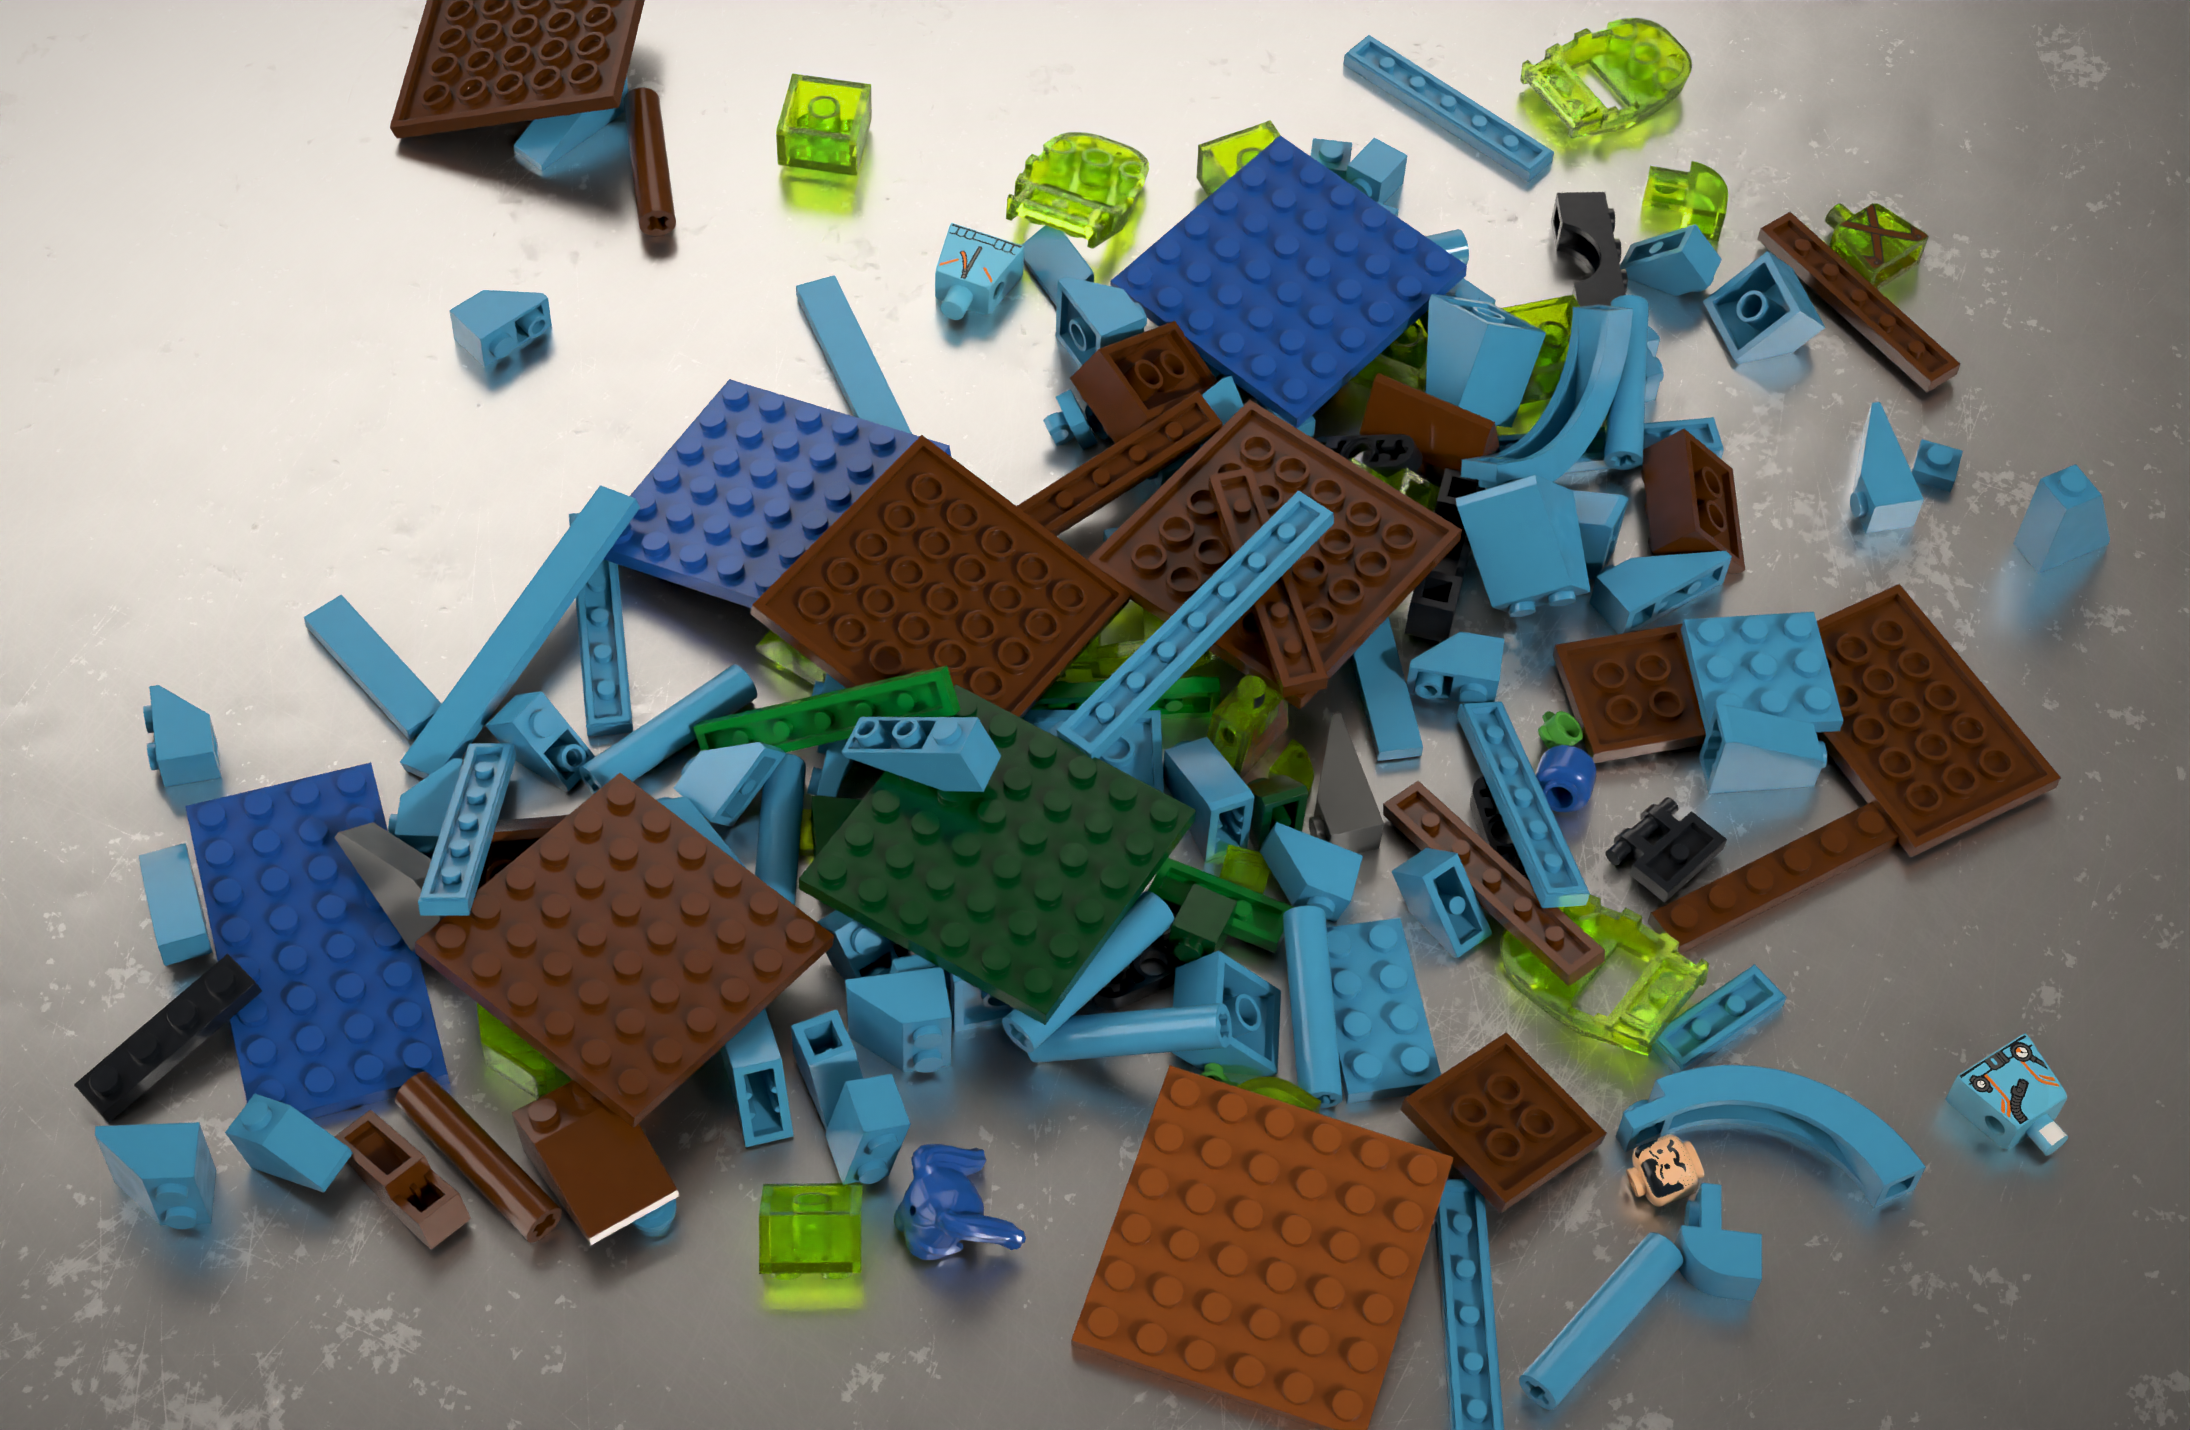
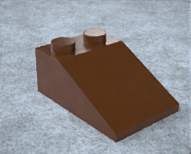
[1070,321,1218,443]
[512,1080,679,1245]

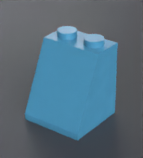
[1426,294,1546,428]
[1456,475,1591,617]

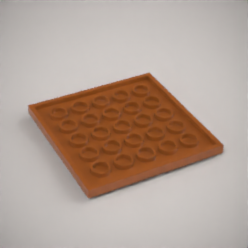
[1071,1065,1454,1430]

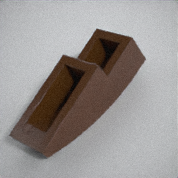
[334,1109,471,1250]

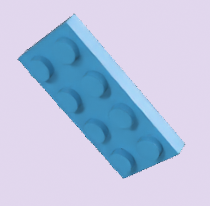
[1327,918,1441,1104]

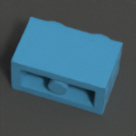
[825,1074,911,1185]

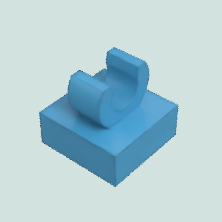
[1043,389,1098,450]

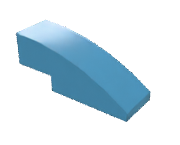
[139,843,213,966]

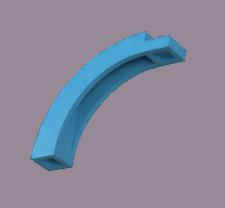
[1461,305,1633,489]
[1615,1065,1926,1208]

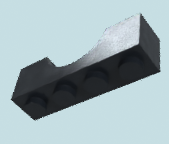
[1551,192,1628,328]
[1404,468,1486,642]

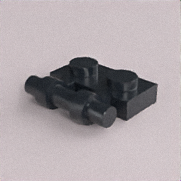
[1605,797,1727,903]

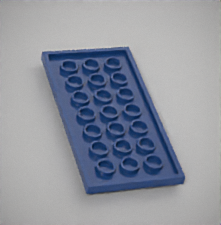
[185,762,450,1119]

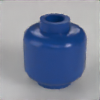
[1535,745,1597,813]

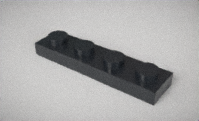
[74,954,262,1123]

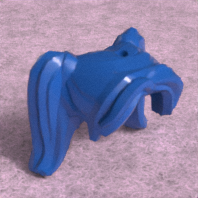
[894,1144,1026,1260]

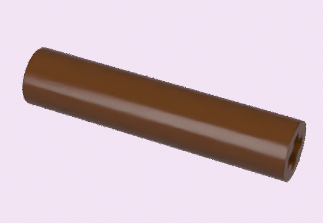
[623,87,676,236]
[395,1072,562,1243]

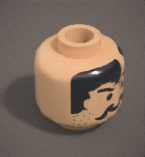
[1626,1134,1704,1207]

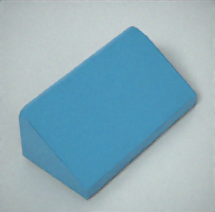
[1022,220,1094,307]

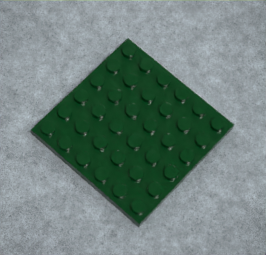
[798,684,1196,1025]

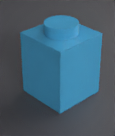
[1345,137,1408,204]

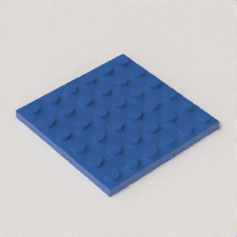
[1110,135,1467,428]
[604,379,951,608]

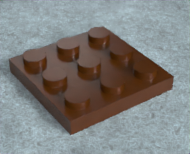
[1553,624,1706,763]
[1400,1032,1607,1214]

